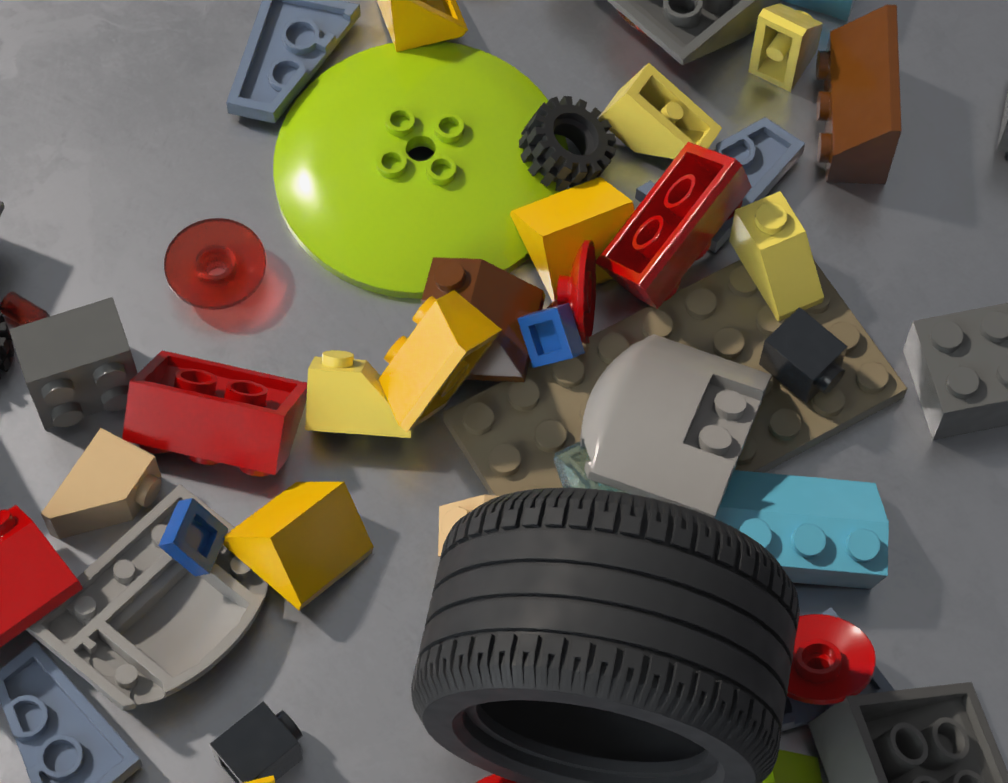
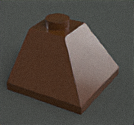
[421,257,546,383]

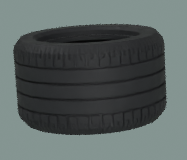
[411,488,800,783]

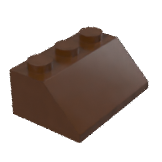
[816,4,902,185]

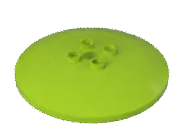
[273,41,568,299]

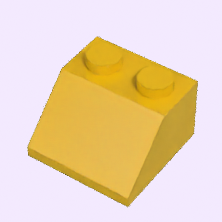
[378,290,502,432]

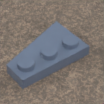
[226,0,361,123]
[635,117,805,253]
[0,642,143,783]

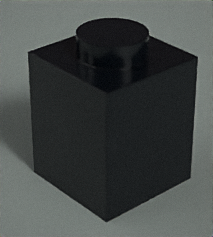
[759,307,848,403]
[210,701,303,783]

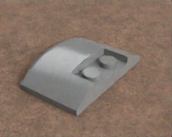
[580,334,772,518]
[26,484,268,711]

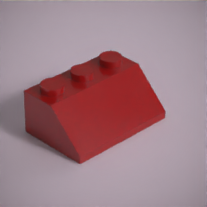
[595,142,752,309]
[122,350,307,477]
[0,505,84,648]

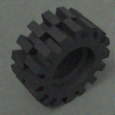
[519,96,616,192]

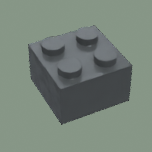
[9,297,137,430]
[903,303,1008,440]

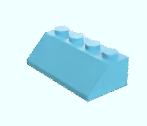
[715,470,889,589]

